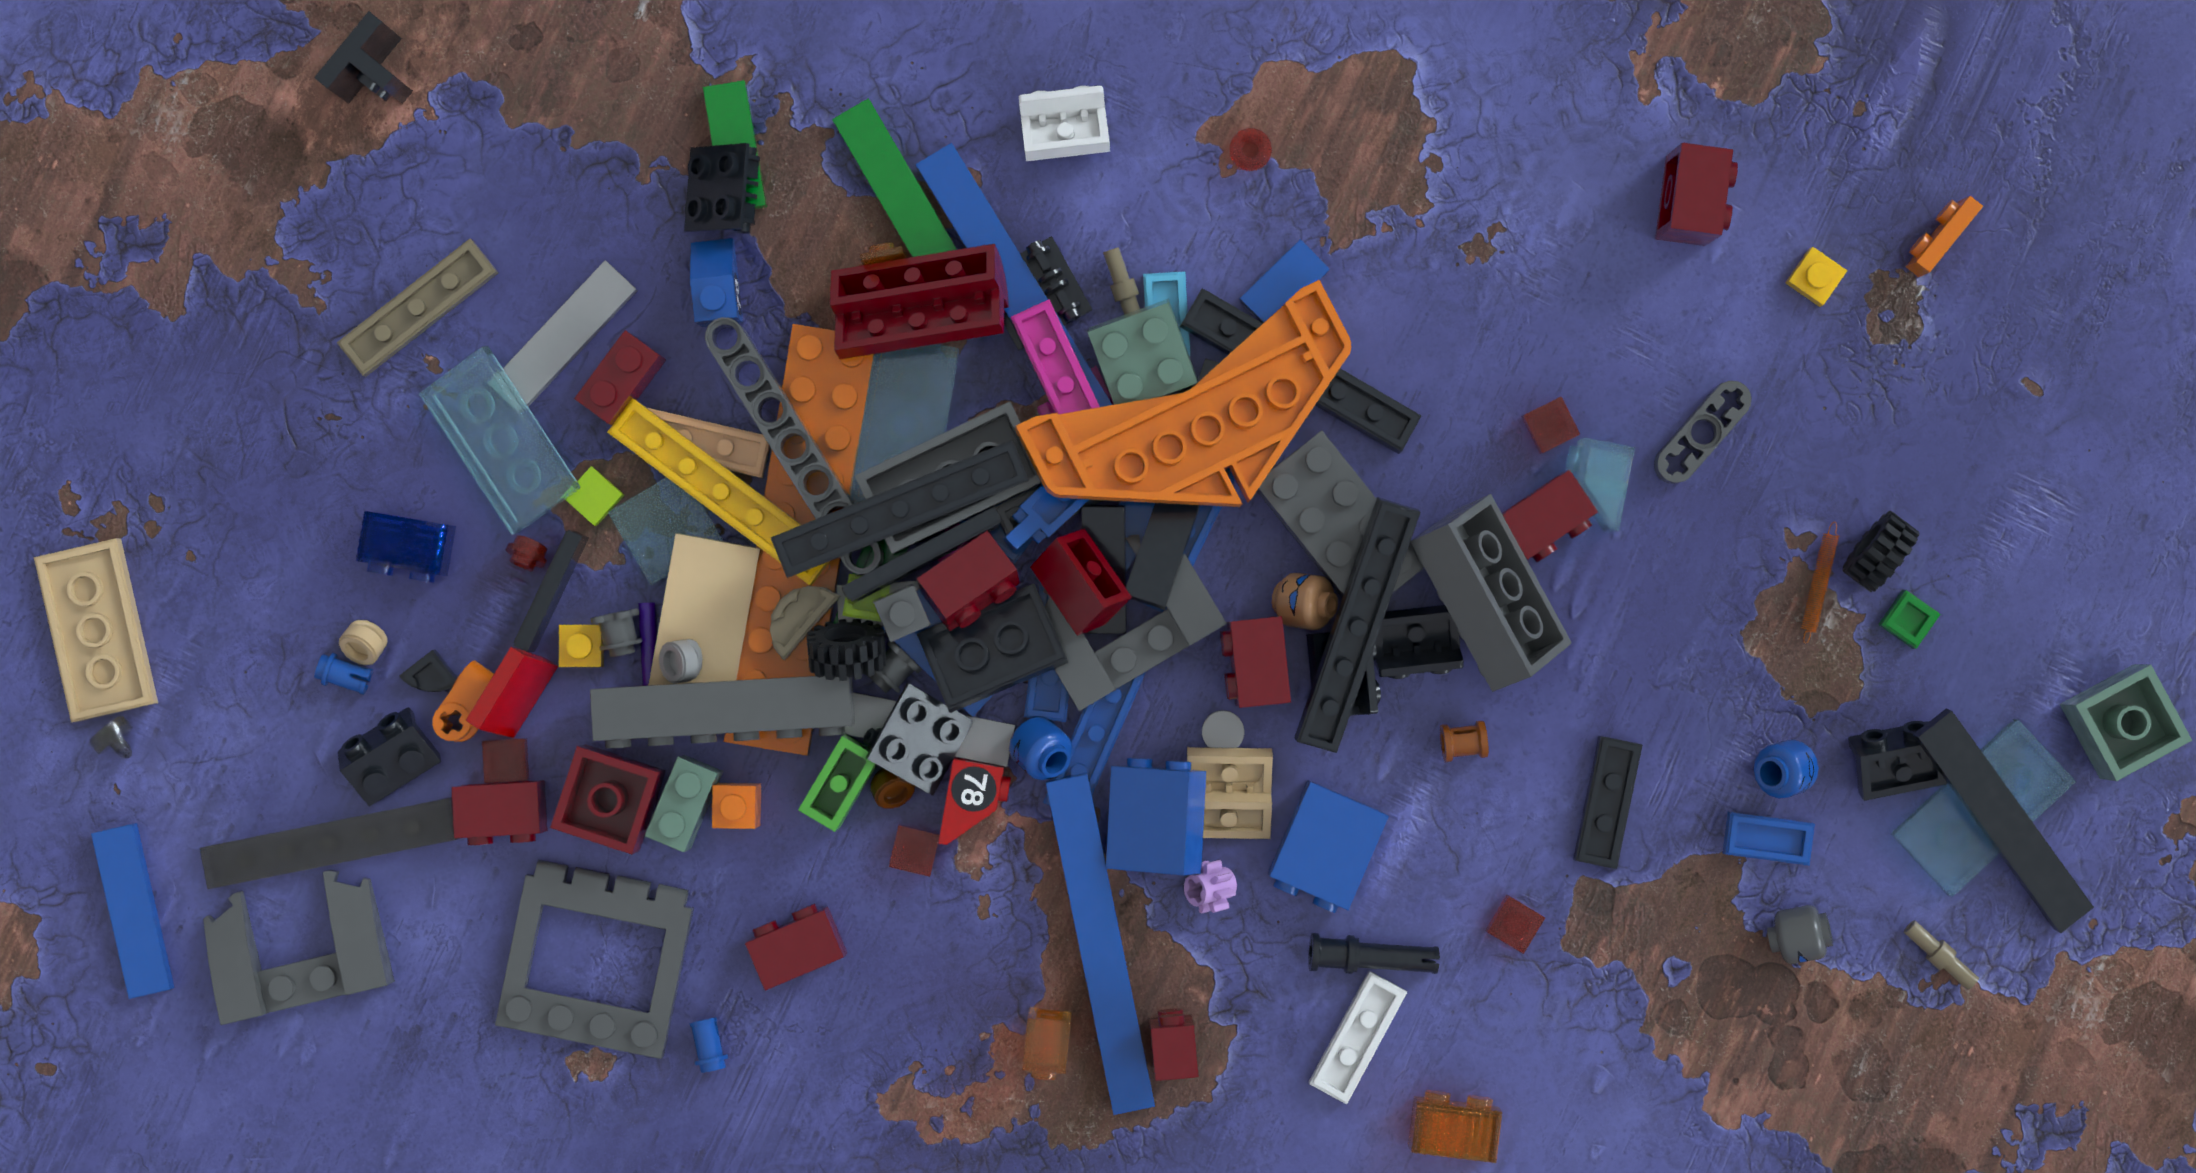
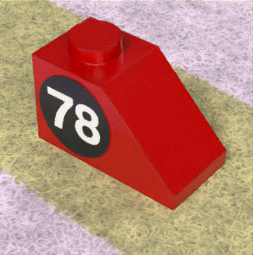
[938,758,1011,845]

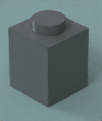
[873,584,930,642]

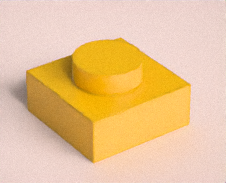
[1785,247,1848,307]
[559,625,604,667]

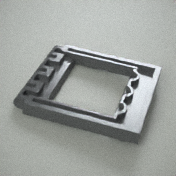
[495,860,694,1059]

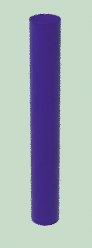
[638,602,657,686]

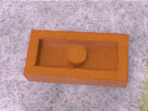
[1906,196,1983,277]

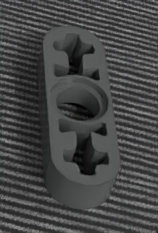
[1654,381,1751,484]

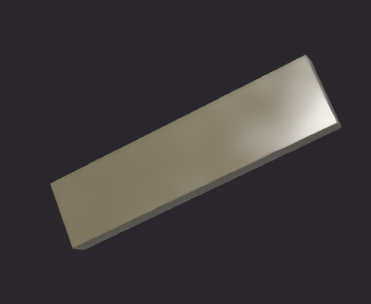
[337,238,499,377]

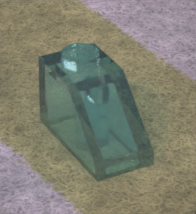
[1566,437,1635,533]

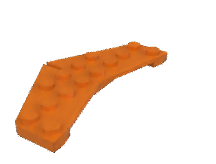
[1015,280,1351,507]

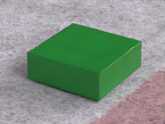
[1878,590,1941,649]

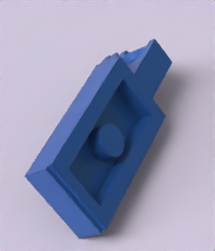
[1002,484,1089,552]

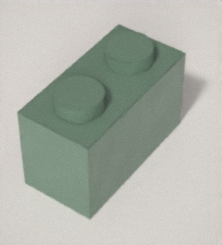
[645,755,723,852]

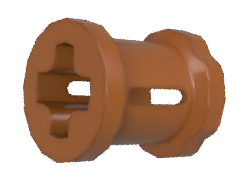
[1440,721,1489,763]

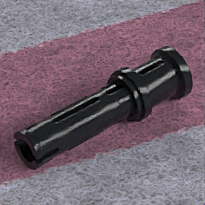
[1308,933,1440,974]

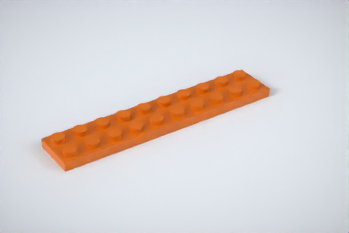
[724,324,875,756]

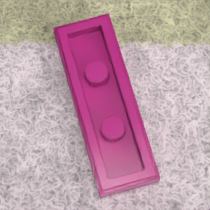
[1010,299,1100,414]

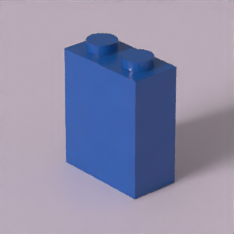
[1106,758,1206,876]
[1268,780,1389,913]

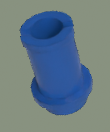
[314,653,373,695]
[689,1017,728,1073]

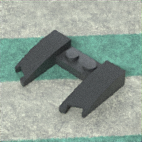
[1043,535,1227,711]
[203,870,395,1025]

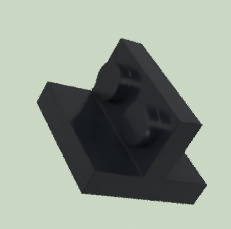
[314,11,413,104]

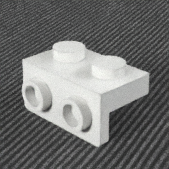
[1019,86,1110,161]

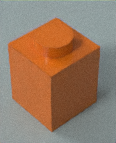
[712,783,761,829]

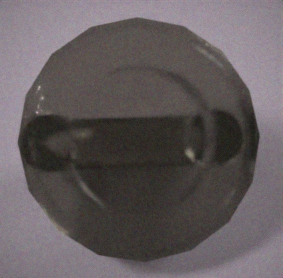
[89,716,133,759]

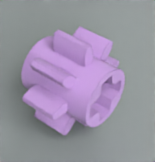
[1184,860,1237,914]

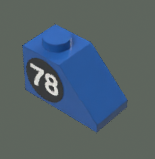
[690,238,743,327]

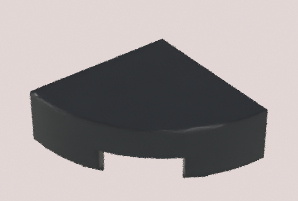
[399,650,457,692]

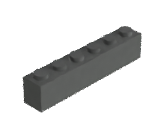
[590,676,855,748]

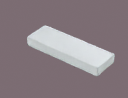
[1309,971,1407,1104]

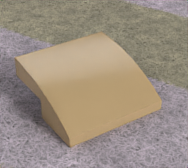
[1187,747,1273,839]

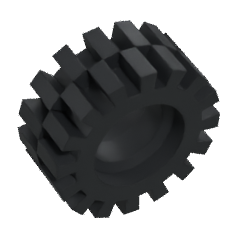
[1842,511,1920,592]
[807,619,886,681]

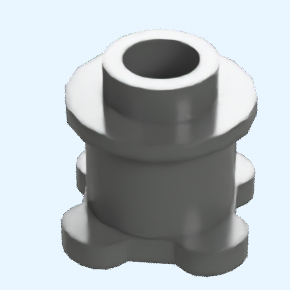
[590,608,642,657]
[870,641,922,693]

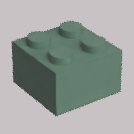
[1088,299,1198,405]
[2059,664,2192,781]

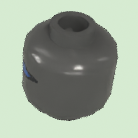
[1767,905,1833,964]

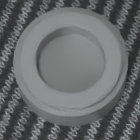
[1202,710,1244,748]

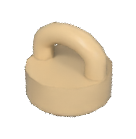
[339,620,388,665]

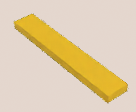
[607,398,830,586]

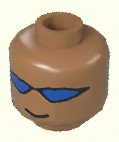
[1272,573,1338,630]

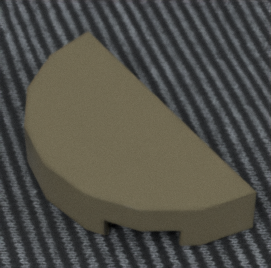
[770,586,841,660]

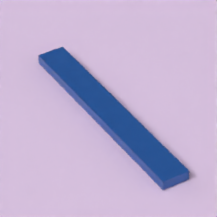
[916,143,1112,407]
[1046,773,1155,1115]

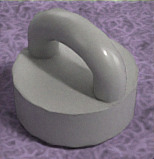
[659,639,703,684]

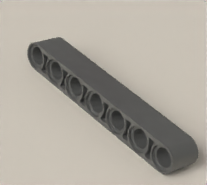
[705,317,884,575]

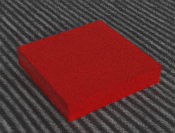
[465,647,558,738]

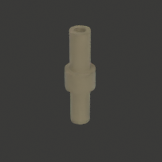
[1103,247,1140,315]
[1903,920,1979,990]

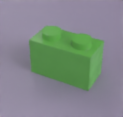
[798,735,877,832]

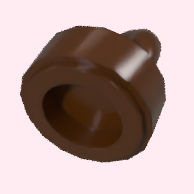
[870,768,915,809]

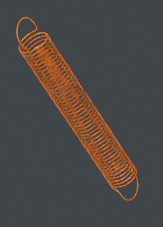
[1801,522,1840,644]

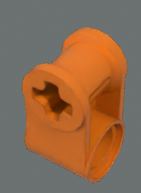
[432,660,494,742]

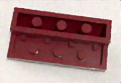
[830,244,1009,359]

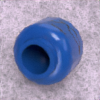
[1009,717,1073,780]
[1753,739,1819,799]

